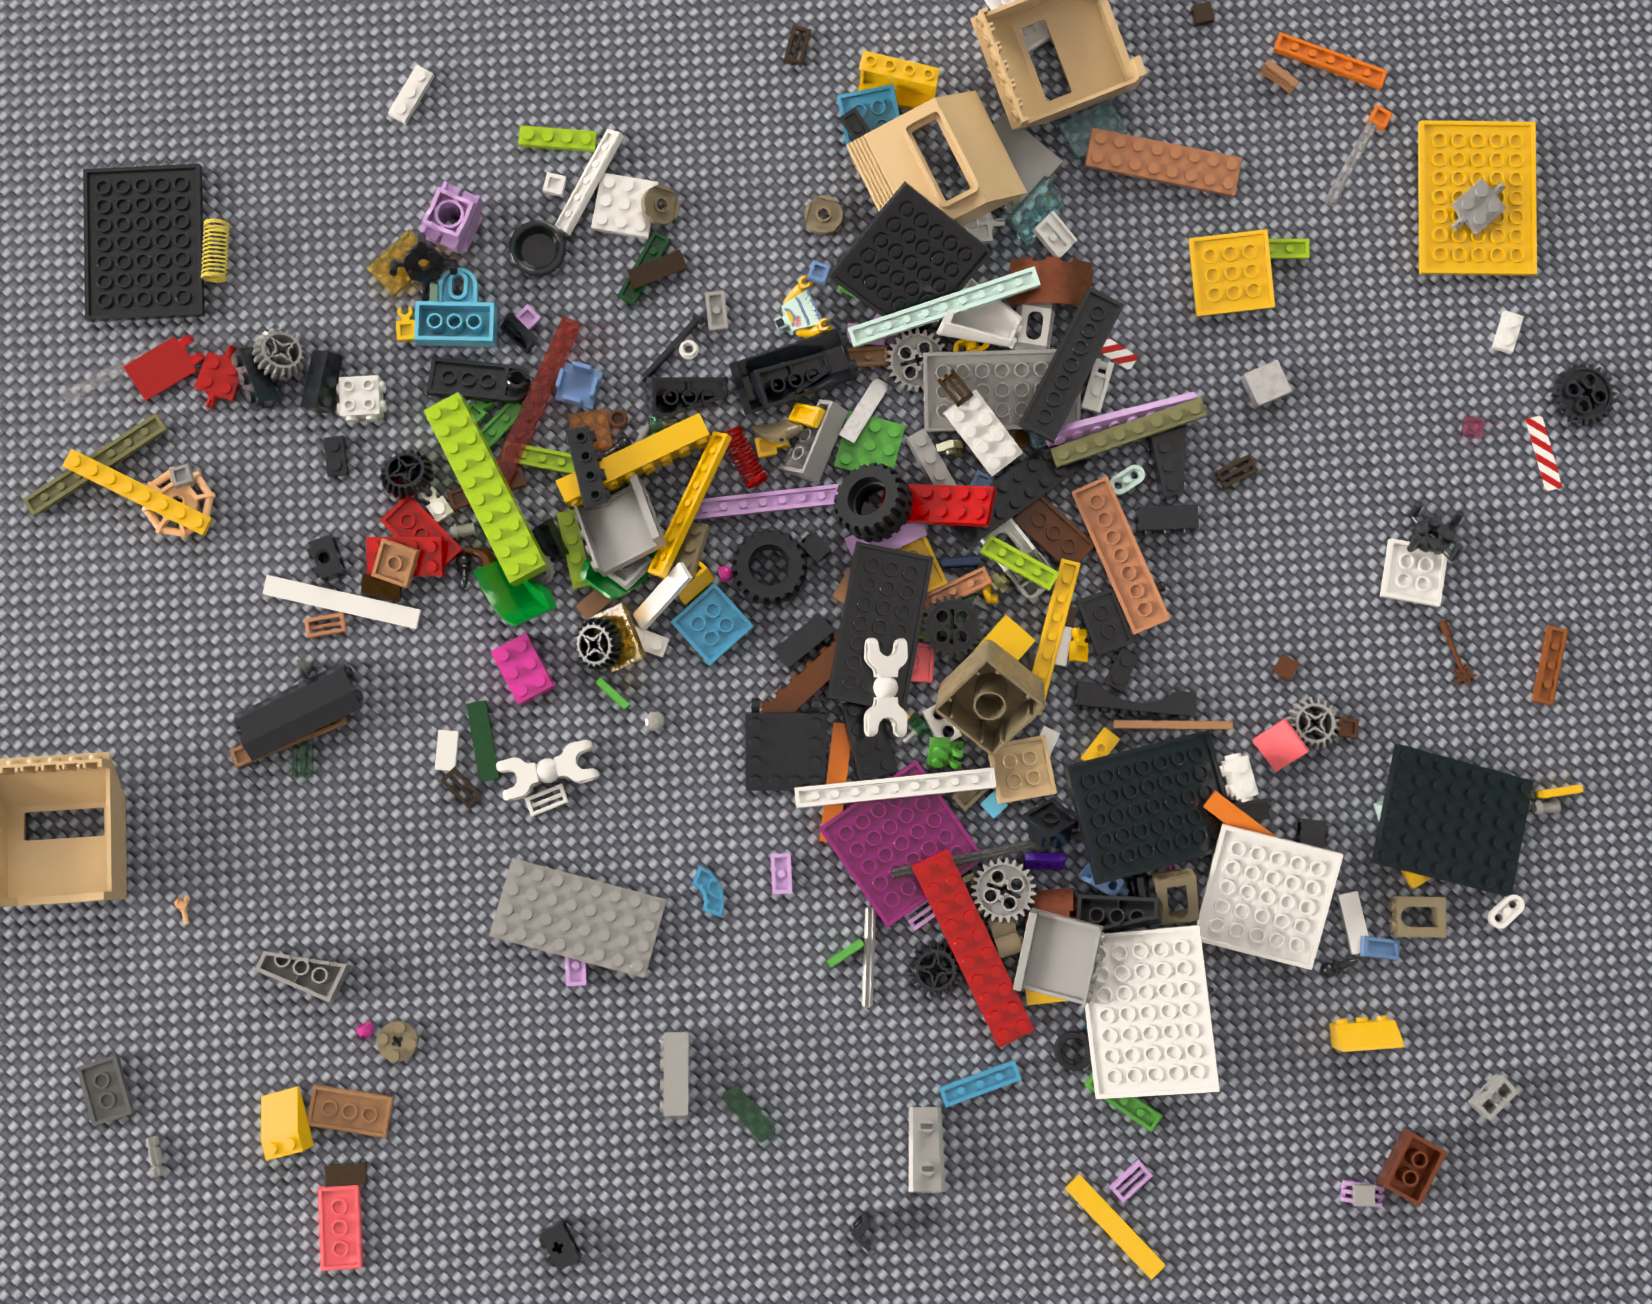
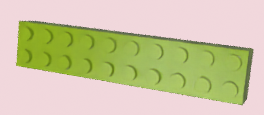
[423,392,550,587]

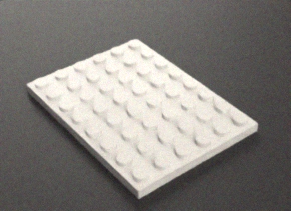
[1085,925,1220,1099]

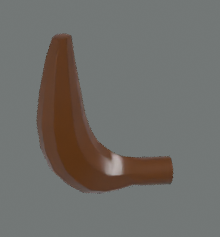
[464,546,496,596]

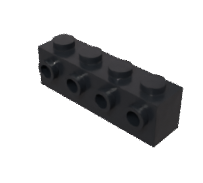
[565,425,612,512]

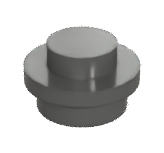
[295,658,313,677]

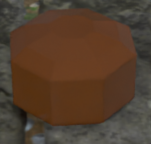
[608,409,628,430]

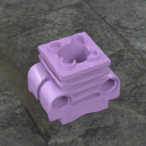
[420,181,483,254]

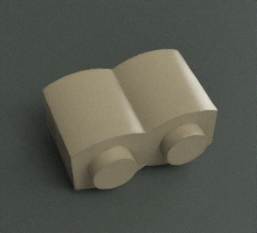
[987,917,1023,958]

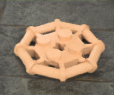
[141,467,216,539]

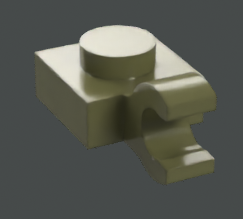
[936,439,965,458]
[991,571,1012,593]

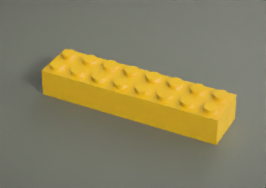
[555,413,710,509]

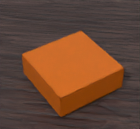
[1366,104,1393,132]

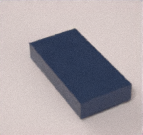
[940,556,981,569]

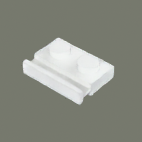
[1032,211,1077,257]

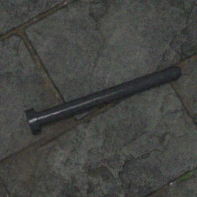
[640,313,704,382]

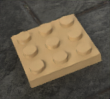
[988,735,1057,804]

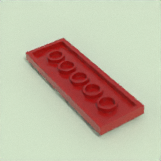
[880,484,996,527]

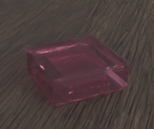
[1460,415,1485,439]

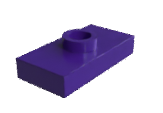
[1023,852,1066,870]

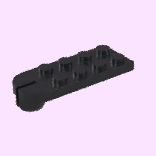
[426,357,532,404]

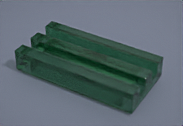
[292,738,314,777]

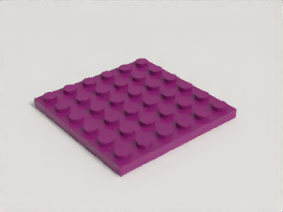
[818,760,981,928]

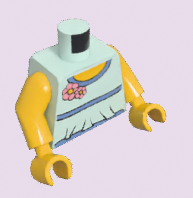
[774,276,832,338]

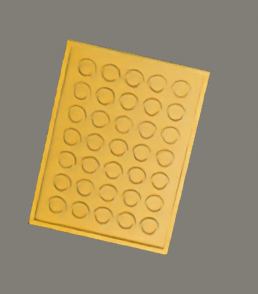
[1418,120,1537,276]

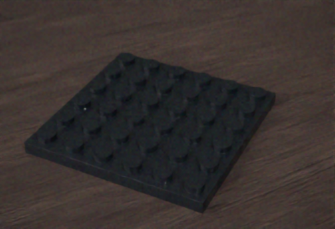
[828,181,994,335]

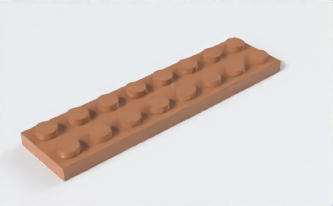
[1084,128,1242,197]
[1071,476,1171,635]

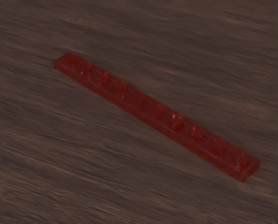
[497,316,582,485]

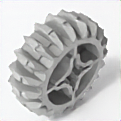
[252,328,308,380]
[1286,697,1341,750]

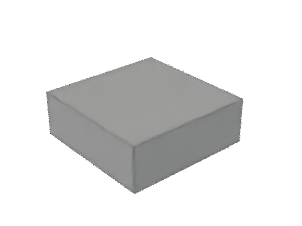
[169,463,195,489]
[1353,1184,1375,1207]

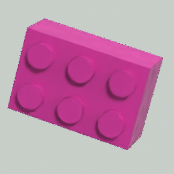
[490,633,556,706]

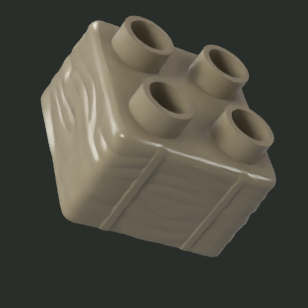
[935,640,1045,755]

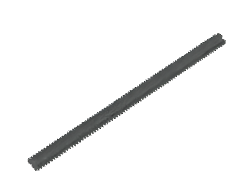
[892,830,1083,880]

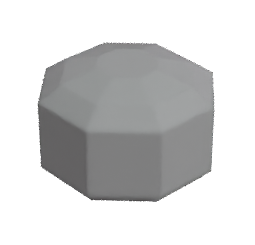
[645,712,665,731]

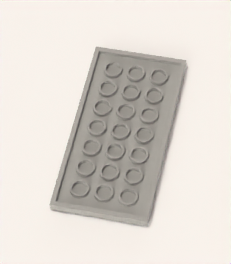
[923,349,1081,432]
[489,858,667,978]

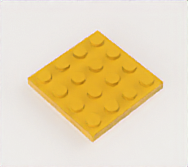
[1188,229,1275,317]

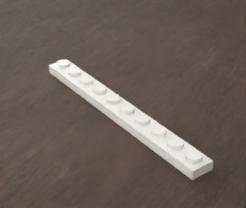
[794,767,996,808]

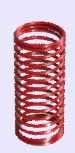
[725,426,768,489]

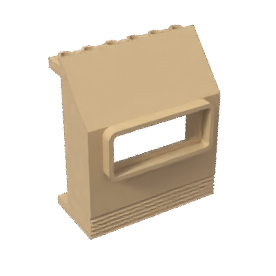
[970,0,1147,130]
[846,90,1027,226]
[0,752,127,907]

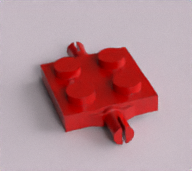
[194,345,240,409]

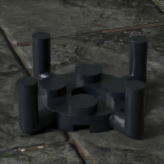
[389,232,458,301]
[1407,501,1465,562]

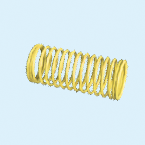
[201,219,230,283]

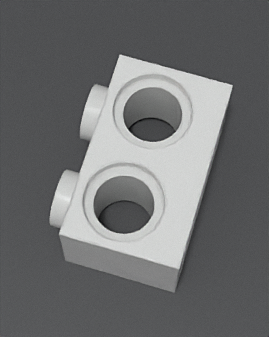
[921,705,962,742]

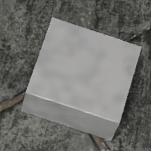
[1240,360,1292,409]

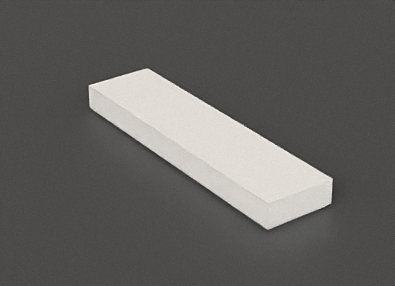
[633,562,693,630]

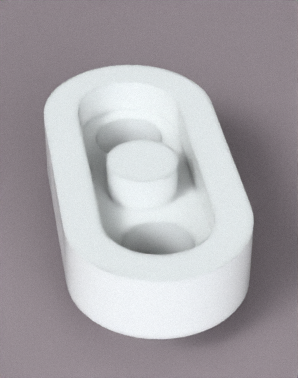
[1487,895,1525,928]

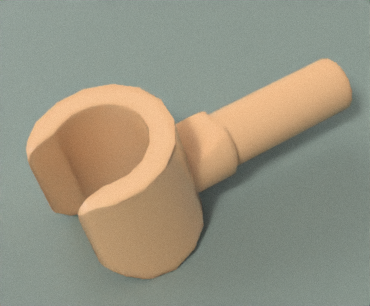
[175,895,190,924]

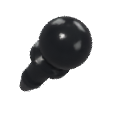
[601,437,632,459]
[455,554,471,588]
[1320,959,1358,978]

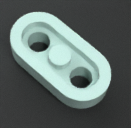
[1110,465,1145,496]

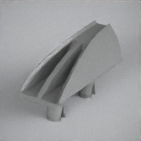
[909,1107,946,1194]

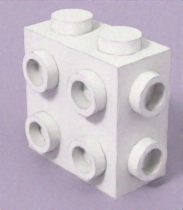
[336,375,387,423]
[1219,753,1259,802]

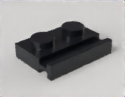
[532,519,569,563]

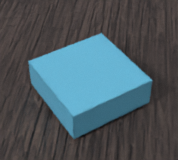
[980,791,1008,819]

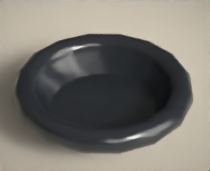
[509,220,566,276]

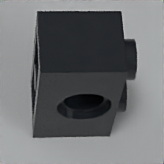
[307,534,348,582]

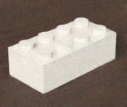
[943,389,1023,477]

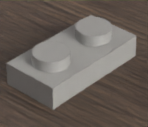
[705,290,728,332]

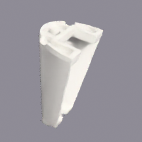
[936,278,1022,349]

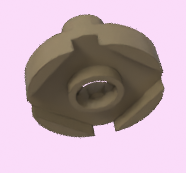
[641,185,680,225]
[804,195,843,235]
[376,1021,419,1062]

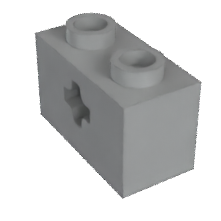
[1468,1074,1519,1121]

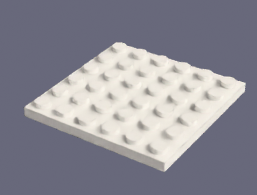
[1195,824,1343,970]

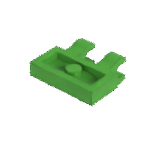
[927,737,964,769]

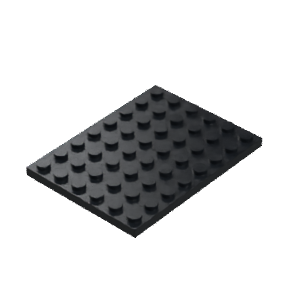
[83,164,205,322]
[1063,730,1228,885]
[1371,744,1534,897]

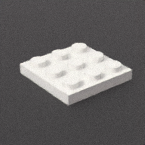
[591,173,659,240]
[1380,538,1447,607]

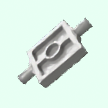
[1450,179,1506,235]

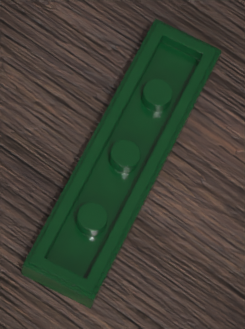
[617,230,671,307]
[466,700,500,782]

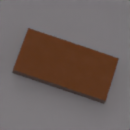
[1013,496,1095,564]

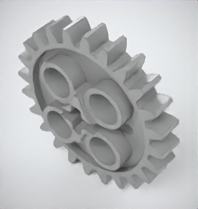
[885,328,947,392]
[971,858,1036,924]

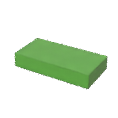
[596,677,632,710]
[827,938,864,968]

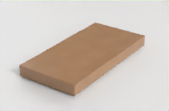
[307,1084,395,1138]

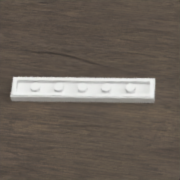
[555,129,624,236]

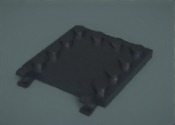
[745,698,826,791]

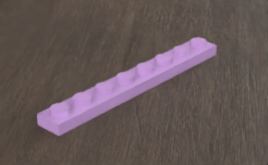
[1046,391,1197,447]
[693,484,840,521]

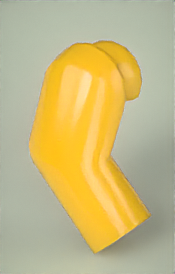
[982,576,998,605]

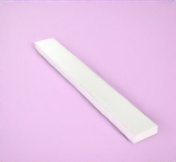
[263,575,422,629]

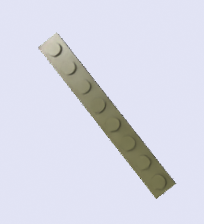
[1050,397,1208,468]
[22,413,169,517]

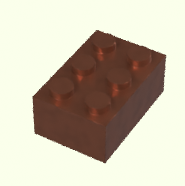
[1376,1128,1447,1207]

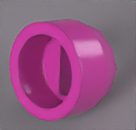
[718,566,733,583]
[356,1021,374,1039]

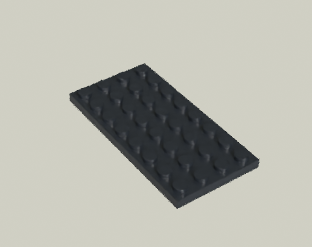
[826,541,934,711]

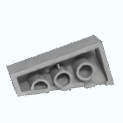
[778,399,848,483]

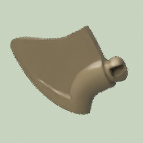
[752,419,804,444]

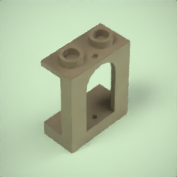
[1152,868,1199,926]
[1389,896,1447,938]

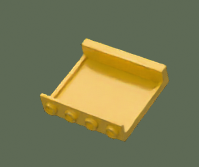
[858,50,940,110]

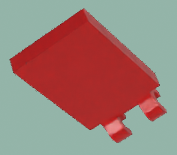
[123,334,205,401]

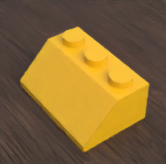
[1329,1015,1404,1052]

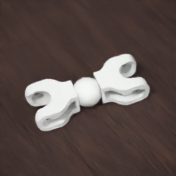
[864,638,908,737]
[496,740,599,801]

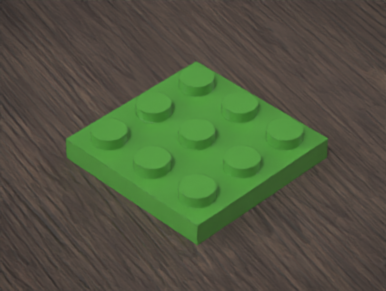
[834,410,905,472]

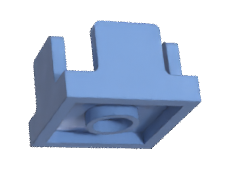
[555,361,604,411]

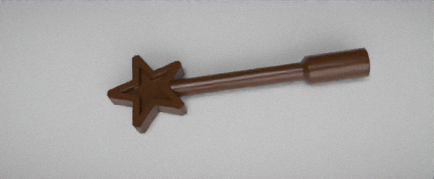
[1438,619,1476,687]

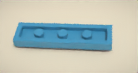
[938,1060,1022,1107]

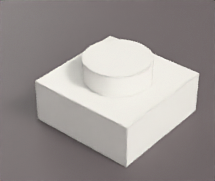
[543,172,567,197]

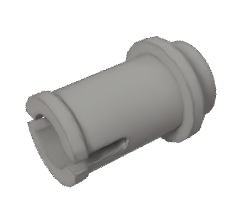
[450,522,476,539]
[1532,800,1561,816]

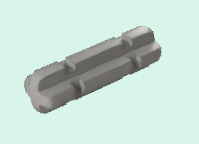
[146,1136,165,1177]

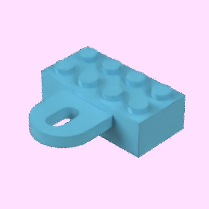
[414,267,498,347]

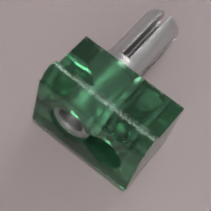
[648,417,678,436]
[902,713,931,744]

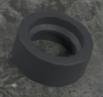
[1053,1031,1091,1071]

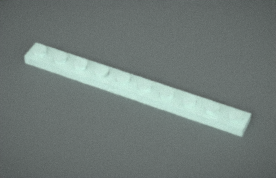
[847,267,1041,348]

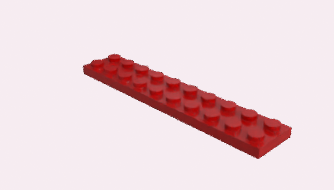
[911,848,1035,1048]

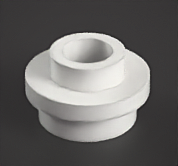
[679,340,699,360]

